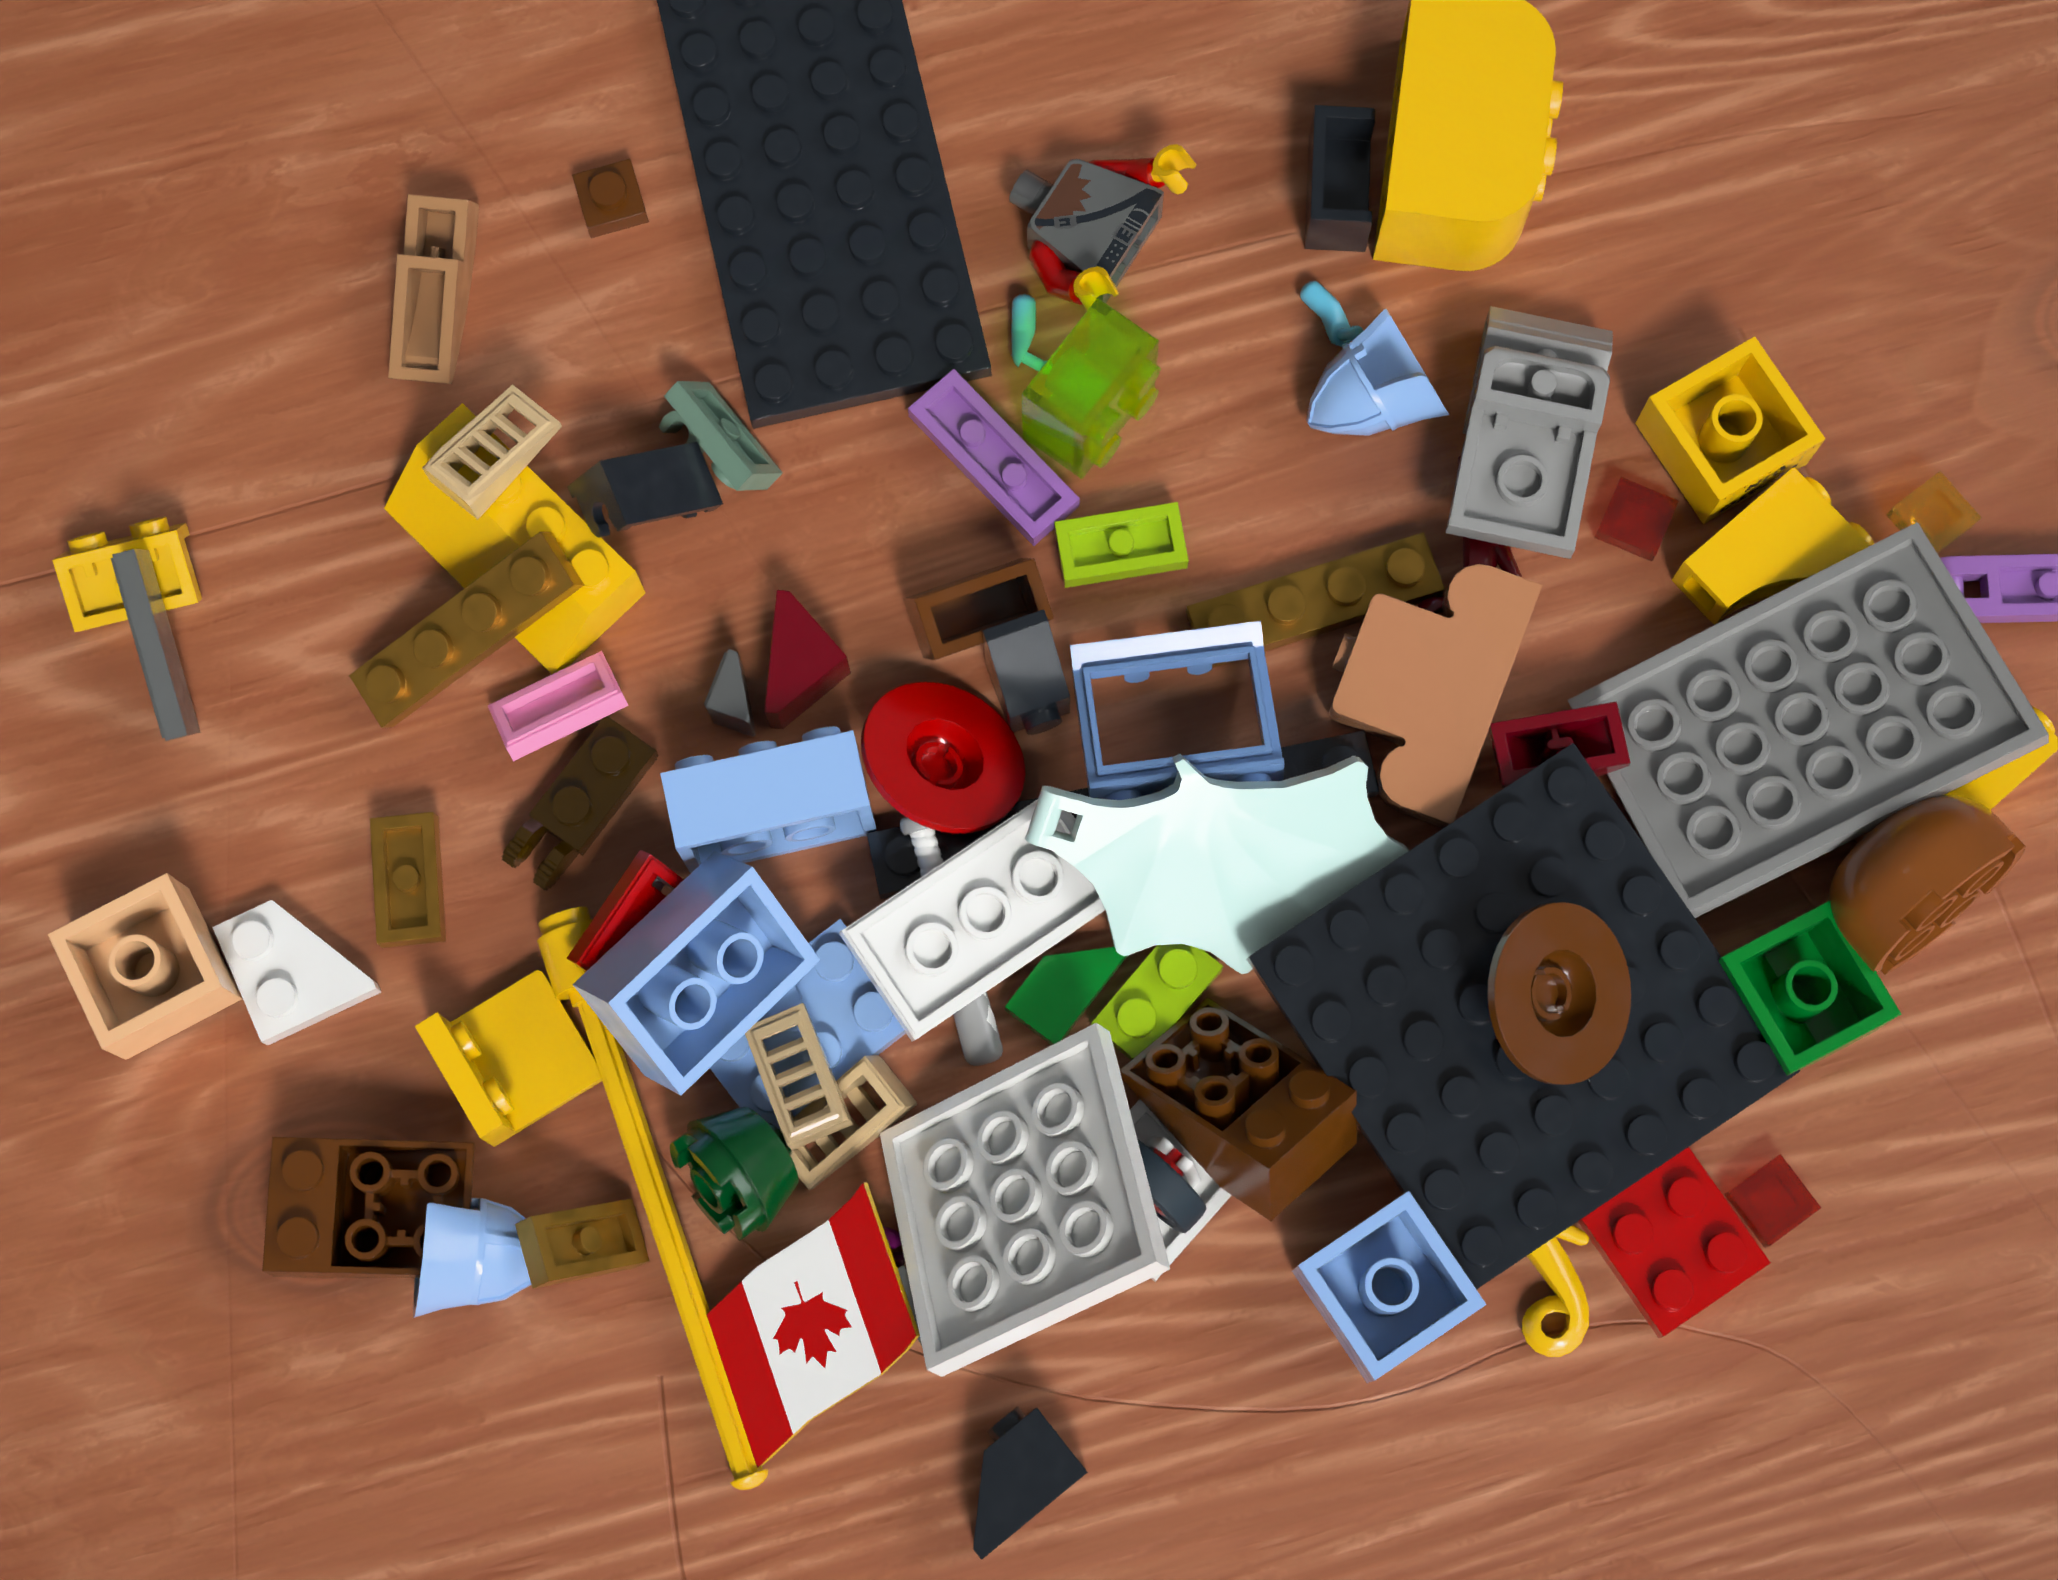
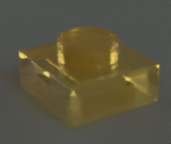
[1887,471,1982,554]

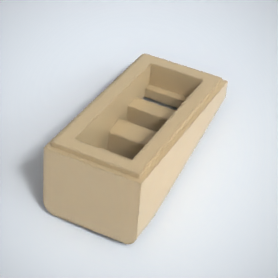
[422,384,562,520]
[745,1003,853,1150]
[780,1055,917,1190]

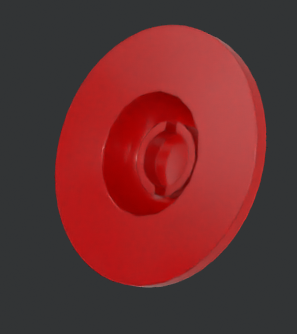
[861,682,1025,833]

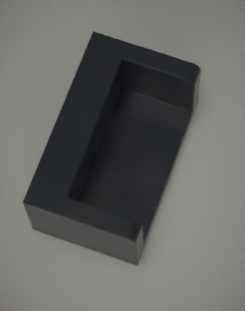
[1305,105,1376,252]

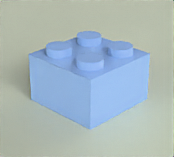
[1292,1191,1487,1383]

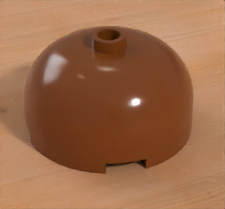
[1828,794,2026,975]

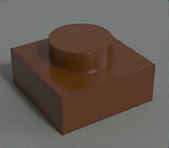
[572,159,649,238]

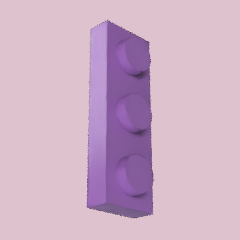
[908,369,1080,546]

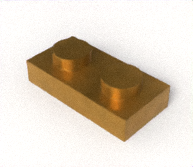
[370,812,446,948]
[515,1198,650,1289]

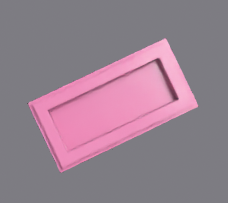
[488,651,628,761]

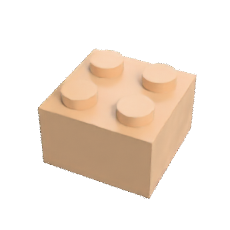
[48,873,242,1060]

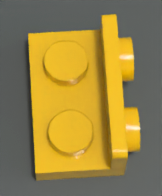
[52,516,202,632]

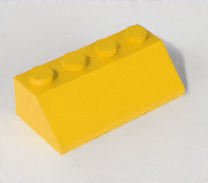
[384,403,646,675]

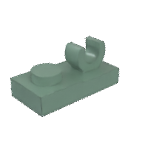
[659,381,783,491]

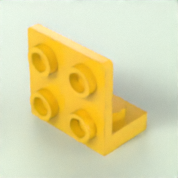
[415,970,602,1147]

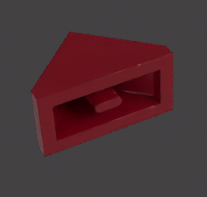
[765,590,851,729]
[1489,701,1631,788]

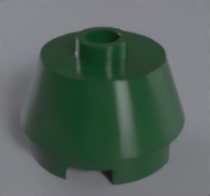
[670,1107,799,1241]

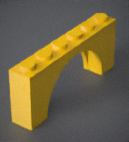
[1672,467,2058,810]

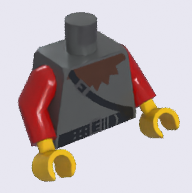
[1009,144,1197,317]

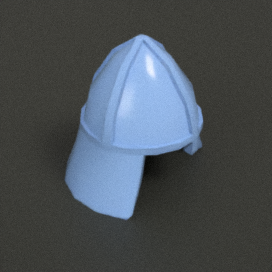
[1306,309,1449,436]
[413,1198,531,1318]

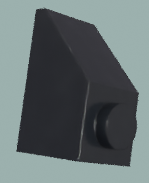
[983,609,1070,735]
[973,1407,1088,1560]

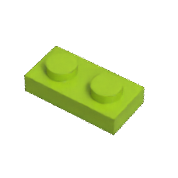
[1054,502,1189,588]
[1091,944,1224,1060]

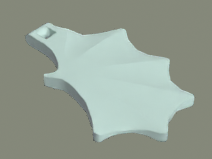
[1025,754,1410,974]

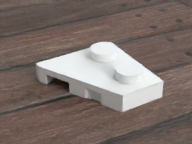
[212,900,381,1045]

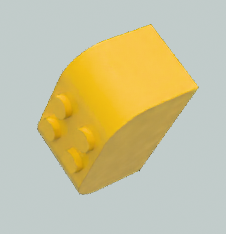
[1373,0,1563,271]

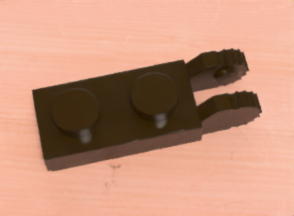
[502,716,659,891]

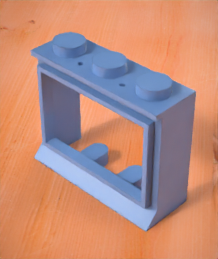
[1070,621,1284,800]

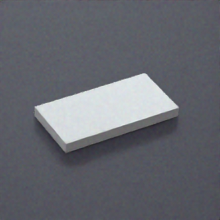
[839,799,1105,1041]

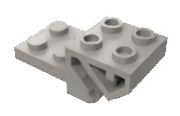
[1446,306,1613,559]

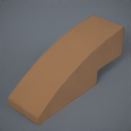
[388,194,479,384]

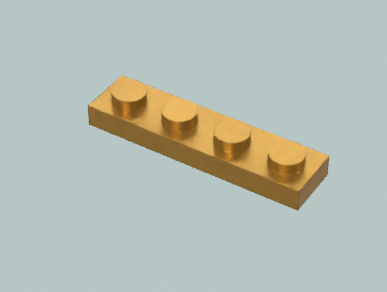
[349,531,584,728]
[1186,532,1445,668]

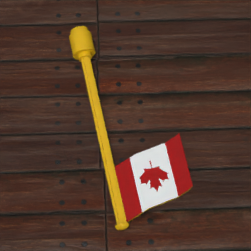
[537,907,920,1490]

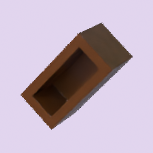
[904,558,1054,660]

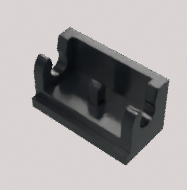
[567,442,723,538]

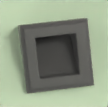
[704,649,756,737]

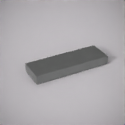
[111,549,201,741]

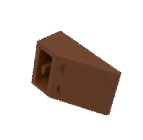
[1120,998,1357,1221]
[262,1137,475,1278]

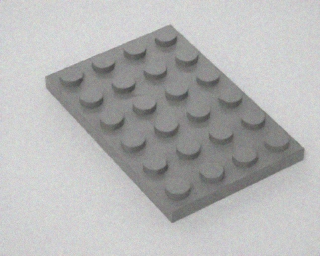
[1568,522,2049,918]

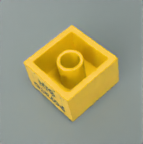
[1635,336,1825,524]

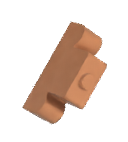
[1329,564,1543,829]

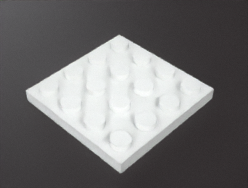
[880,1023,1170,1377]

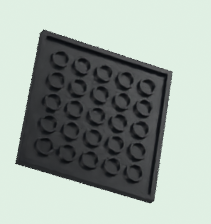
[1246,743,1800,1290]

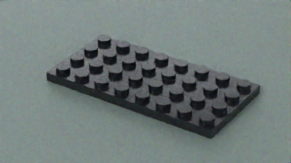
[657,0,992,429]

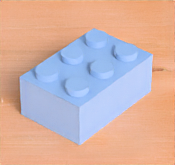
[660,727,877,873]
[573,851,820,1095]

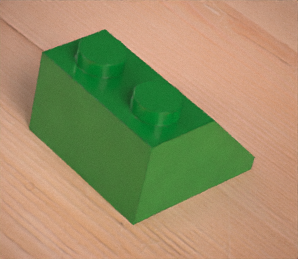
[1718,901,1901,1076]

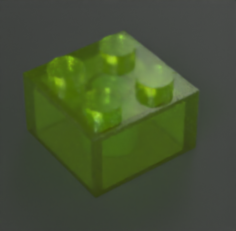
[1022,298,1161,479]

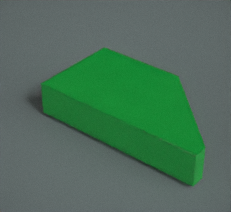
[1005,947,1128,1045]

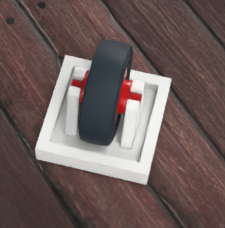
[1130,1099,1232,1282]

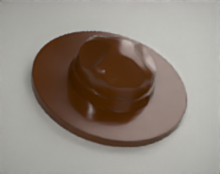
[1488,902,1631,1085]

